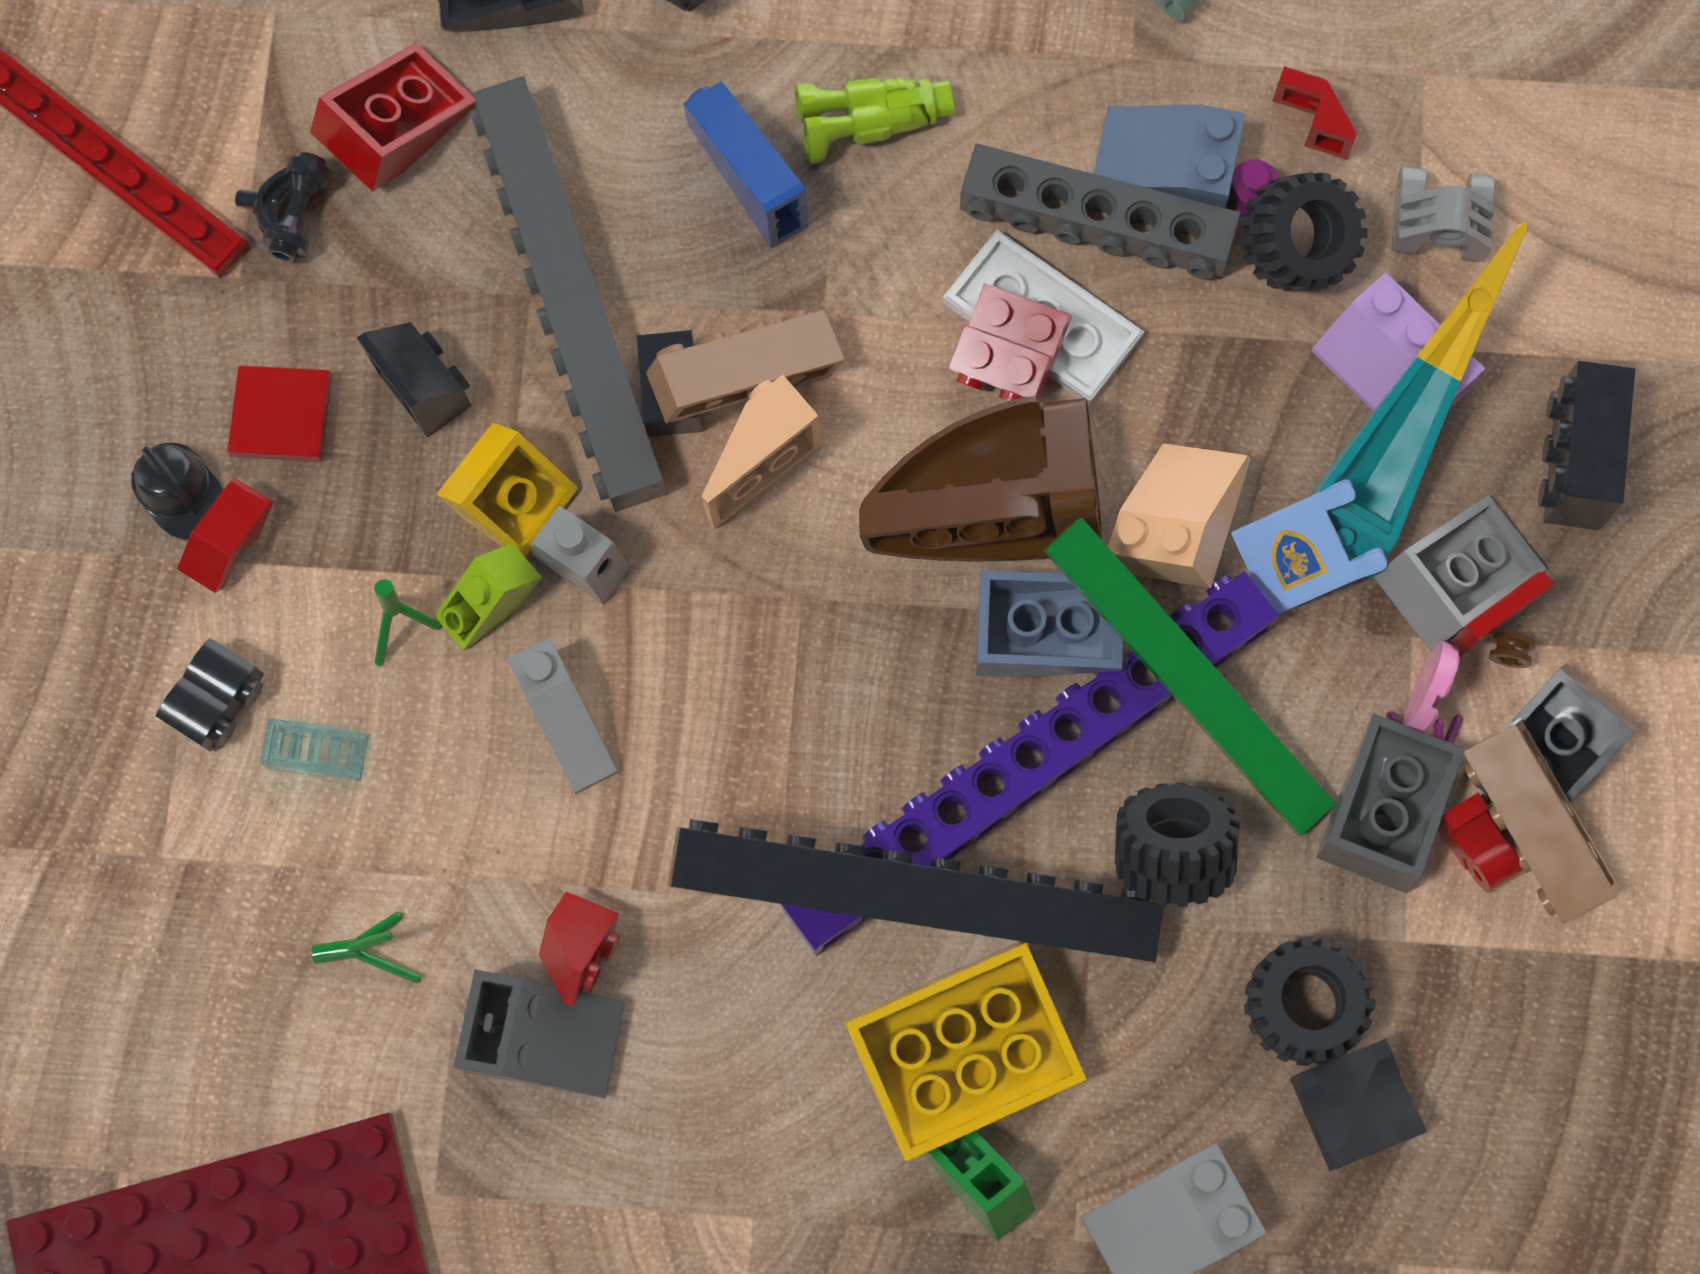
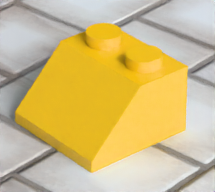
[436,422,579,557]

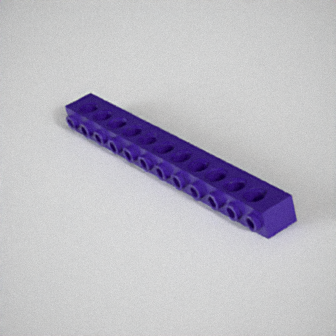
[781,571,1280,956]

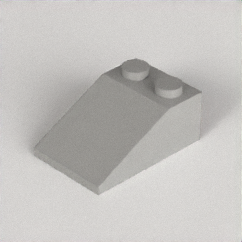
[1374,495,1547,651]
[1081,1143,1267,1274]

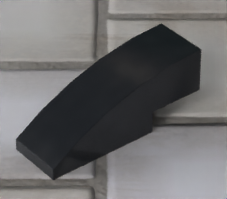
[439,0,584,31]

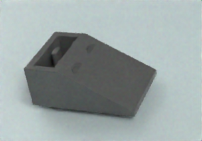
[454,969,625,1098]

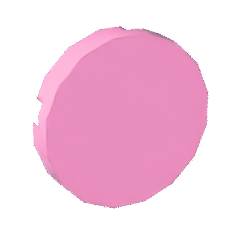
[1403,640,1460,733]

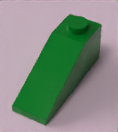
[923,1131,1035,1241]

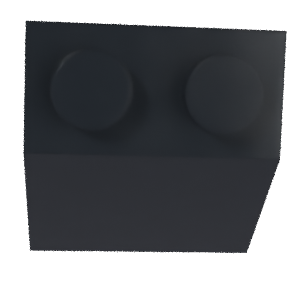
[357,322,472,438]

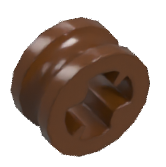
[1489,632,1536,668]

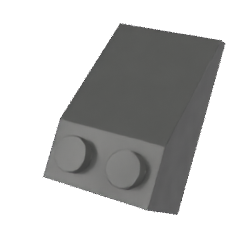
[1316,713,1465,894]

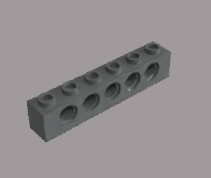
[960,143,1241,279]

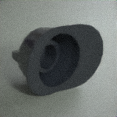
[131,442,223,540]

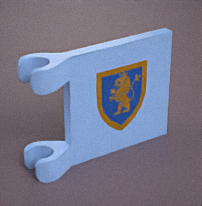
[1231,479,1387,614]

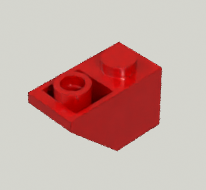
[539,891,620,1007]

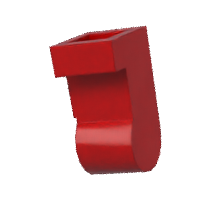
[1437,792,1523,893]

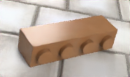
[646,309,845,424]
[1463,720,1620,924]

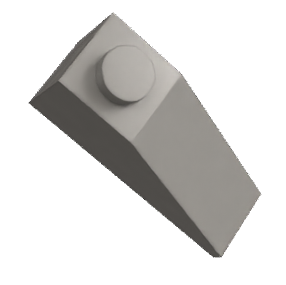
[507,637,618,794]

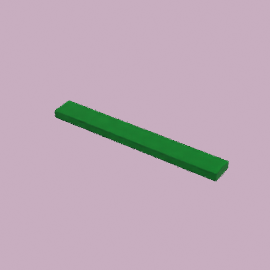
[1043,518,1336,836]

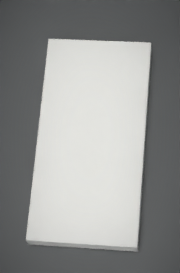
[943,229,1144,406]

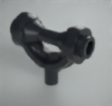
[235,152,332,262]

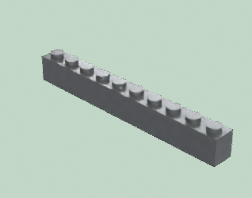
[470,76,667,512]

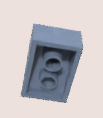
[1093,104,1246,208]
[976,570,1123,678]

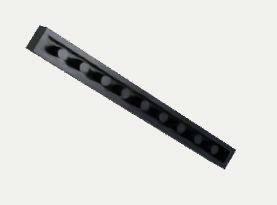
[668,819,1164,963]

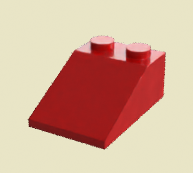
[310,42,476,192]

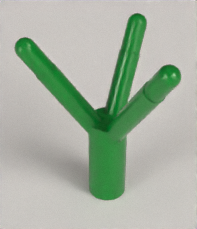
[374,579,440,666]
[311,912,421,983]

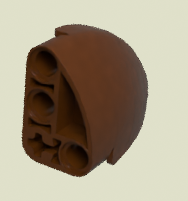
[859,396,1103,562]

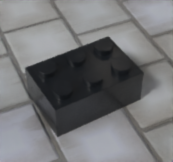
[1538,360,1636,531]

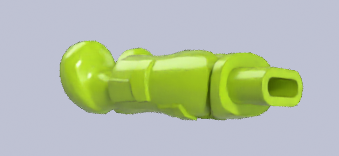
[794,77,955,165]

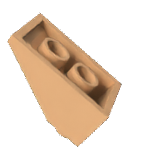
[702,374,821,530]
[1108,444,1251,588]

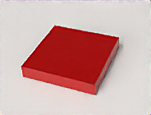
[227,365,332,462]
[1449,571,1554,658]

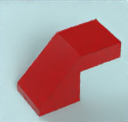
[1273,66,1357,160]
[177,478,274,593]

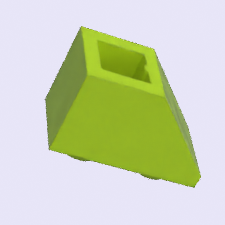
[434,543,542,650]

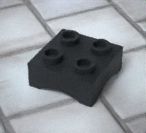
[1290,1039,1427,1171]

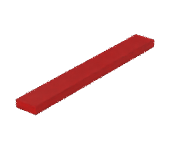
[0,49,250,279]

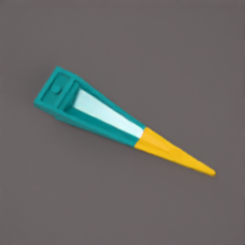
[1311,222,1528,580]

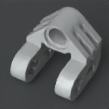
[1391,166,1495,261]

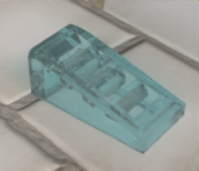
[260,718,369,781]

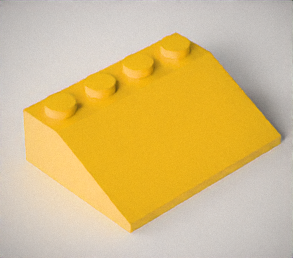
[843,941,1087,1162]

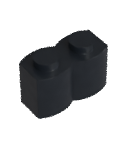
[156,638,264,752]

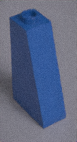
[683,81,809,248]

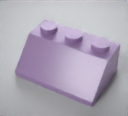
[1311,272,1486,411]

